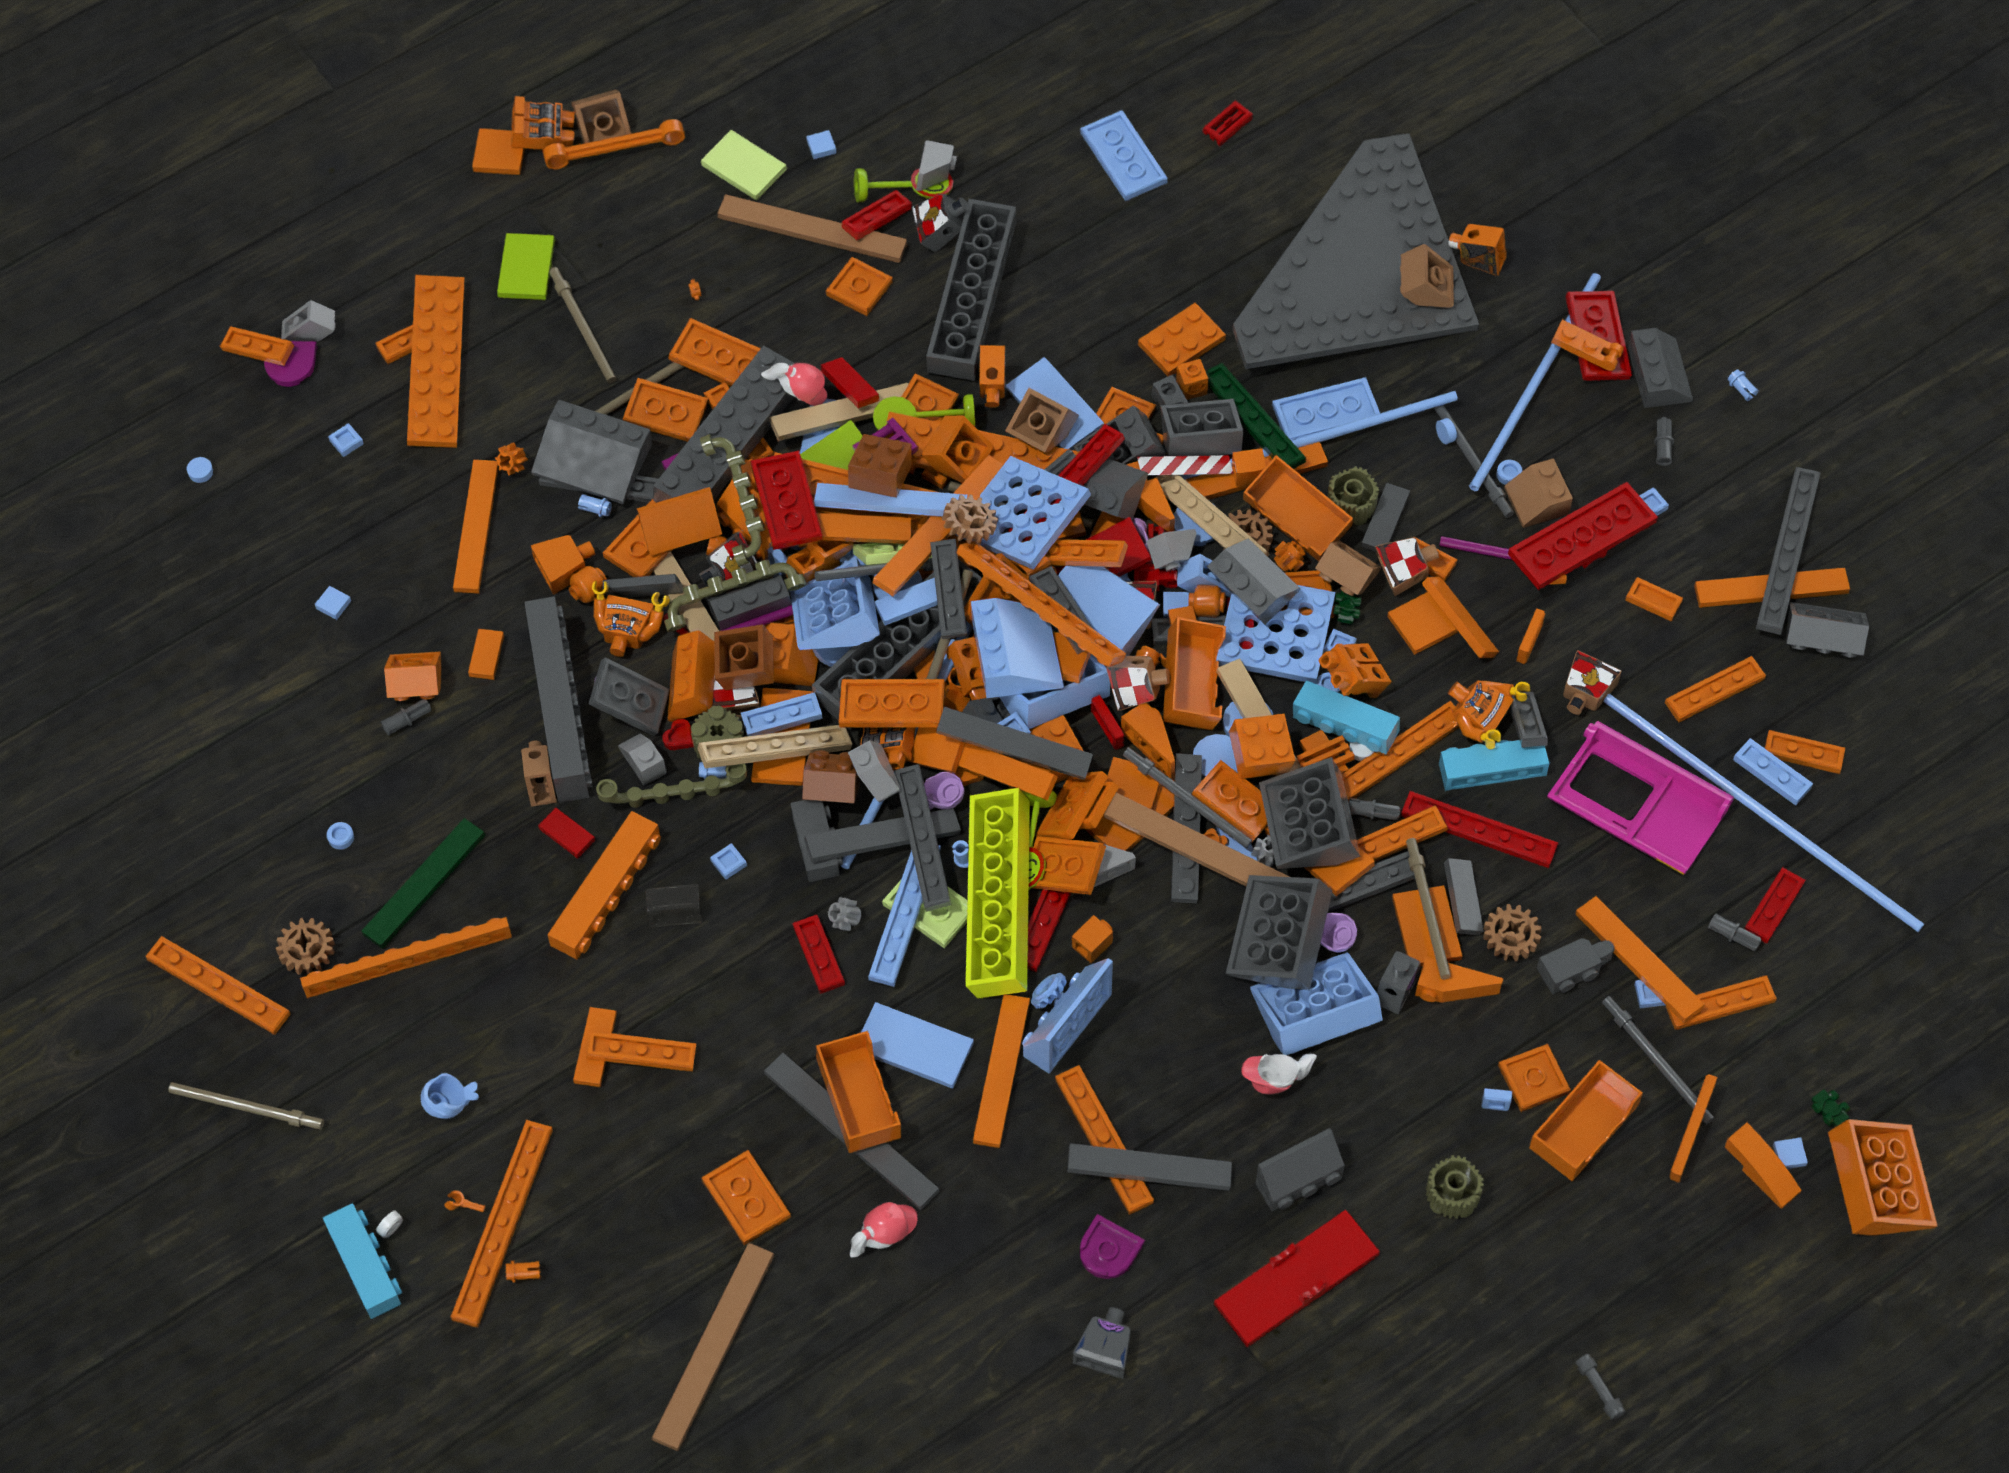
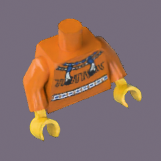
[592,581,670,657]
[1448,680,1530,750]

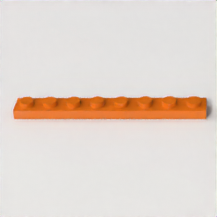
[956,541,1126,667]
[300,917,512,998]

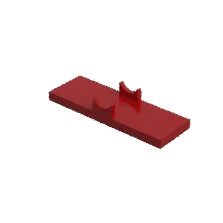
[1508,482,1658,590]
[1214,1210,1380,1347]

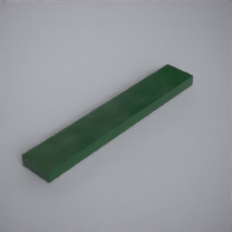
[1205,363,1306,469]
[361,818,485,949]

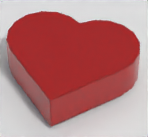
[663,719,694,750]

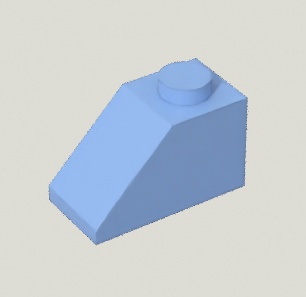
[1177,554,1231,596]

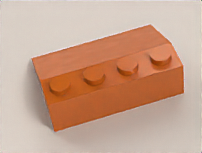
[1828,1119,1937,1235]

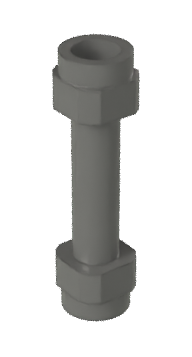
[1575,1354,1626,1420]

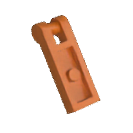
[1551,319,1624,371]

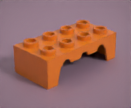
[1243,455,1353,562]
[1163,617,1226,730]
[816,1031,901,1153]
[1529,1060,1643,1181]

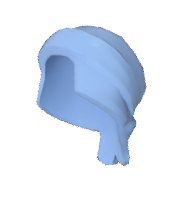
[421,1073,479,1119]

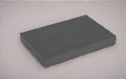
[589,657,670,736]

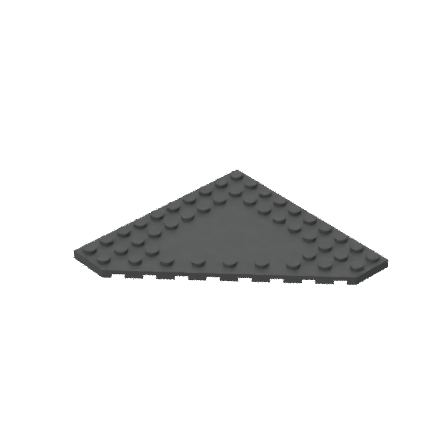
[1232,133,1479,369]

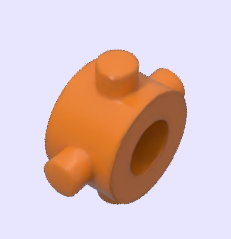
[689,280,701,300]

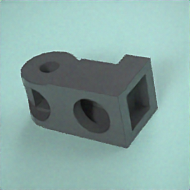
[1151,375,1188,406]

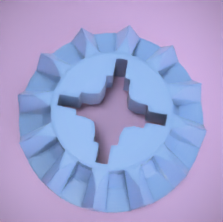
[1031,973,1067,1009]

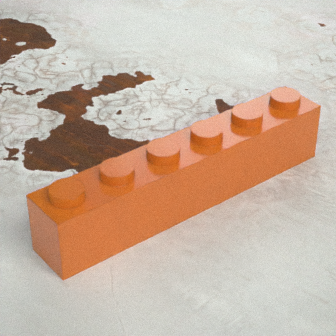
[547,811,661,959]

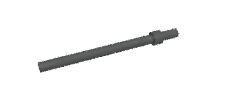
[1434,405,1514,518]
[815,558,933,581]
[1123,747,1253,848]
[1602,996,1714,1124]

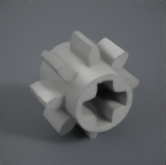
[1251,835,1276,867]
[828,897,861,931]

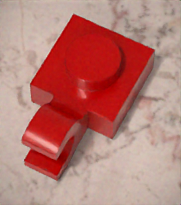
[1134,564,1177,591]

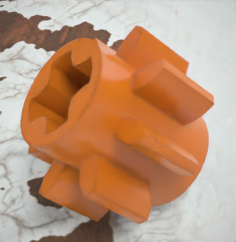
[495,443,528,475]
[1274,541,1305,572]

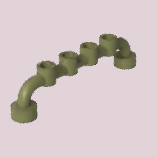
[700,434,765,567]
[664,560,807,632]
[596,764,747,808]

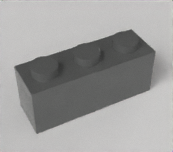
[791,800,843,882]

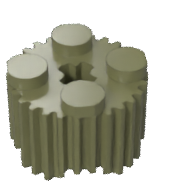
[1328,466,1379,526]
[691,706,744,762]
[1426,1155,1484,1219]

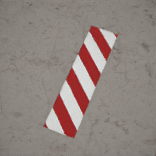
[1137,455,1233,475]

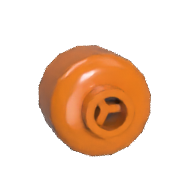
[569,566,607,603]
[1188,585,1226,618]

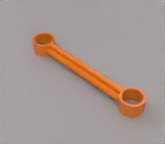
[543,119,685,169]

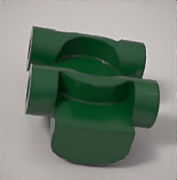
[1333,591,1361,624]
[1811,1090,1850,1127]

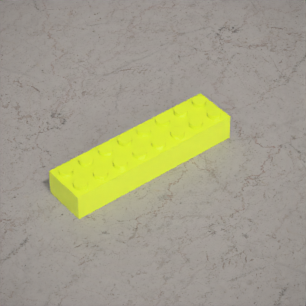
[966,788,1030,998]

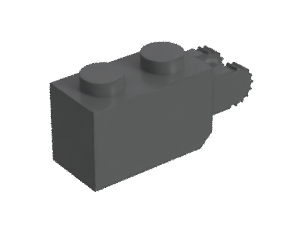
[1537,938,1615,995]

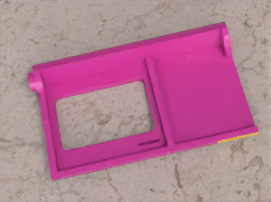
[1547,721,1734,875]

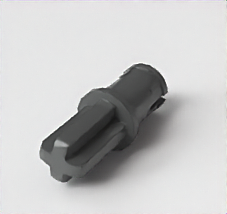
[1654,417,1674,466]
[381,699,432,736]
[1349,798,1400,820]
[1708,913,1761,951]

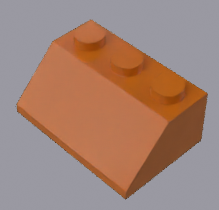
[717,479,789,561]
[668,630,715,722]

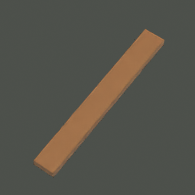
[718,195,907,263]
[1104,793,1289,886]
[652,1243,774,1451]

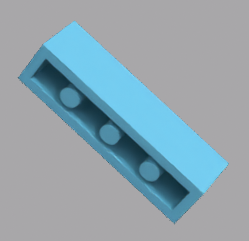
[1293,680,1400,754]
[1439,740,1549,791]
[323,1203,402,1319]

